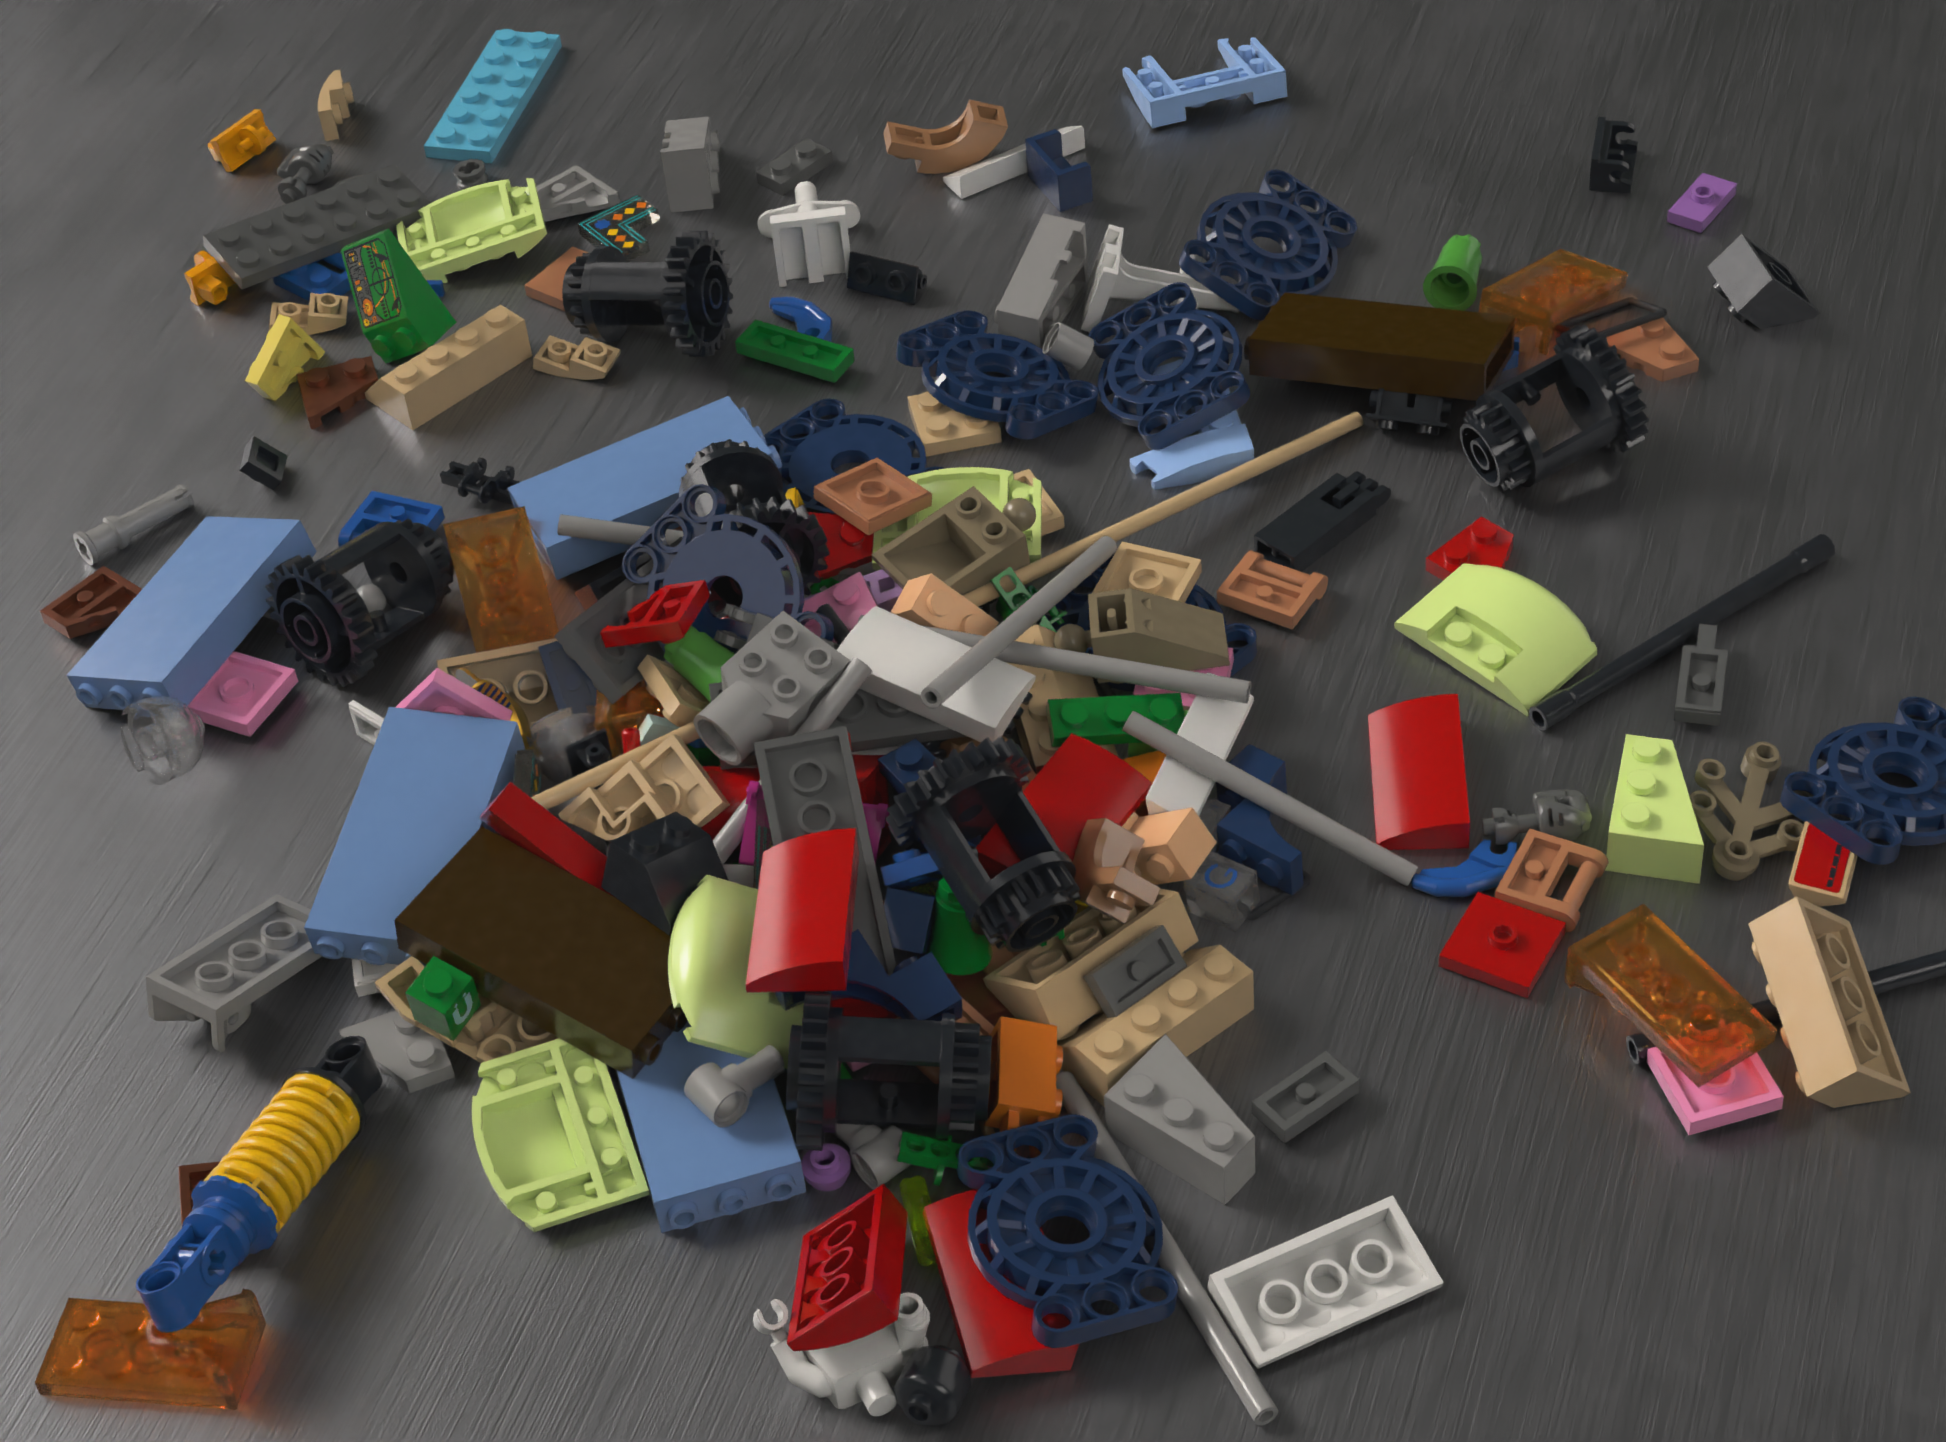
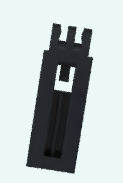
[1254,471,1391,572]

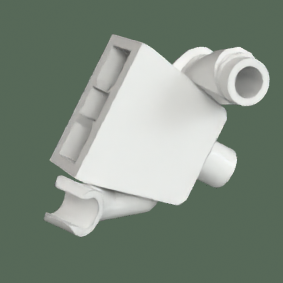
[753,1292,930,1416]

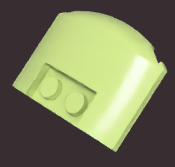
[396,178,547,283]
[872,467,1042,571]
[1394,563,1597,717]
[668,875,804,1069]
[472,1038,650,1232]

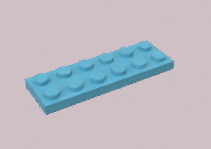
[424,29,562,163]

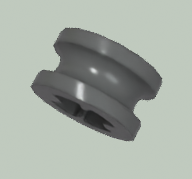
[453,159,488,189]

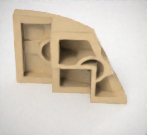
[558,733,730,842]

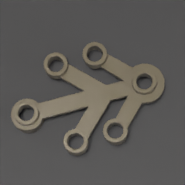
[1689,742,1814,881]

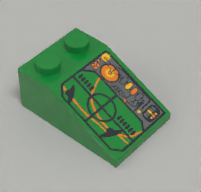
[341,228,456,364]

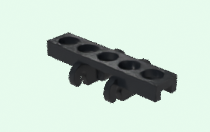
[440,457,520,505]

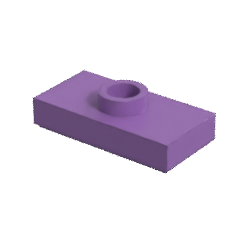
[1667,173,1737,233]

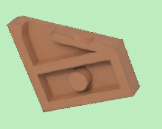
[1606,317,1699,382]

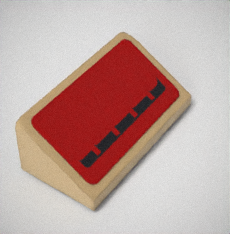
[1789,821,1858,907]

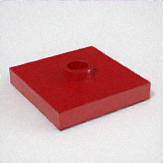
[1439,892,1566,998]

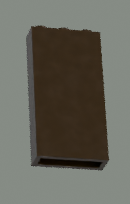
[1244,292,1515,401]
[395,826,688,1079]

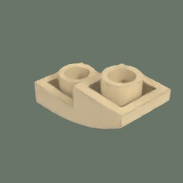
[318,70,354,141]
[269,293,348,335]
[533,335,621,380]

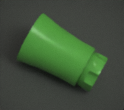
[1423,234,1482,311]
[664,625,735,703]

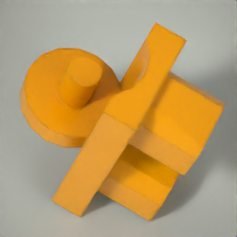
[208,109,276,172]
[184,250,236,306]

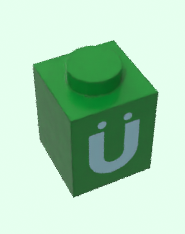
[405,956,481,1041]

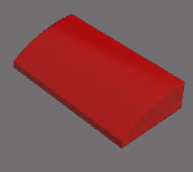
[1368,694,1470,850]
[976,733,1152,879]
[479,781,614,897]
[745,828,859,993]
[787,1183,908,1351]
[922,1189,1079,1378]

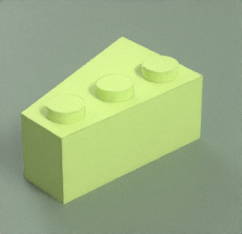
[1605,734,1704,884]

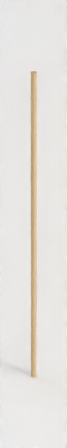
[531,412,1363,810]

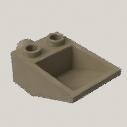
[872,486,1036,595]
[1054,588,1230,684]

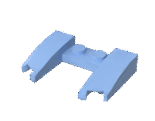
[1122,38,1288,129]
[1124,358,1254,490]

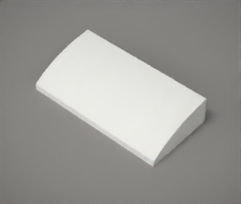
[837,606,1036,742]
[1206,1195,1444,1369]

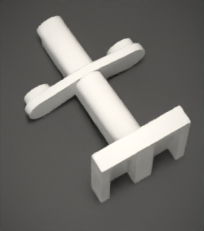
[757,181,860,287]
[1081,224,1239,332]

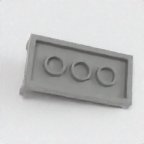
[145,894,322,1052]

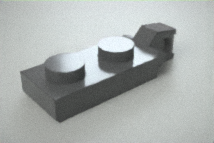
[1674,624,1728,726]

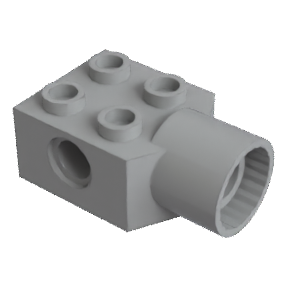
[694,611,851,765]

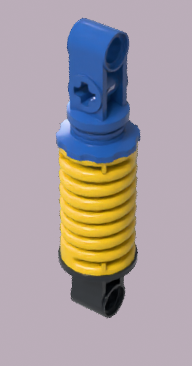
[136,1036,383,1333]

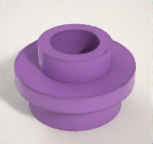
[801,1144,851,1191]

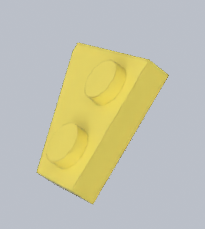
[245,314,325,401]

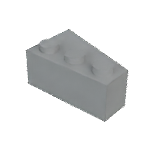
[660,117,720,213]
[994,213,1089,349]
[1104,1034,1256,1205]

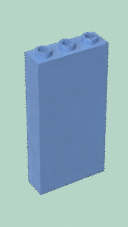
[508,396,782,580]
[66,516,317,714]
[304,707,525,967]
[615,1021,806,1233]

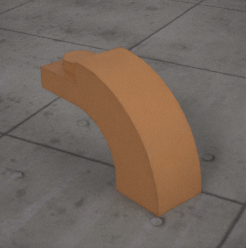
[883,100,1008,174]
[1073,818,1161,924]

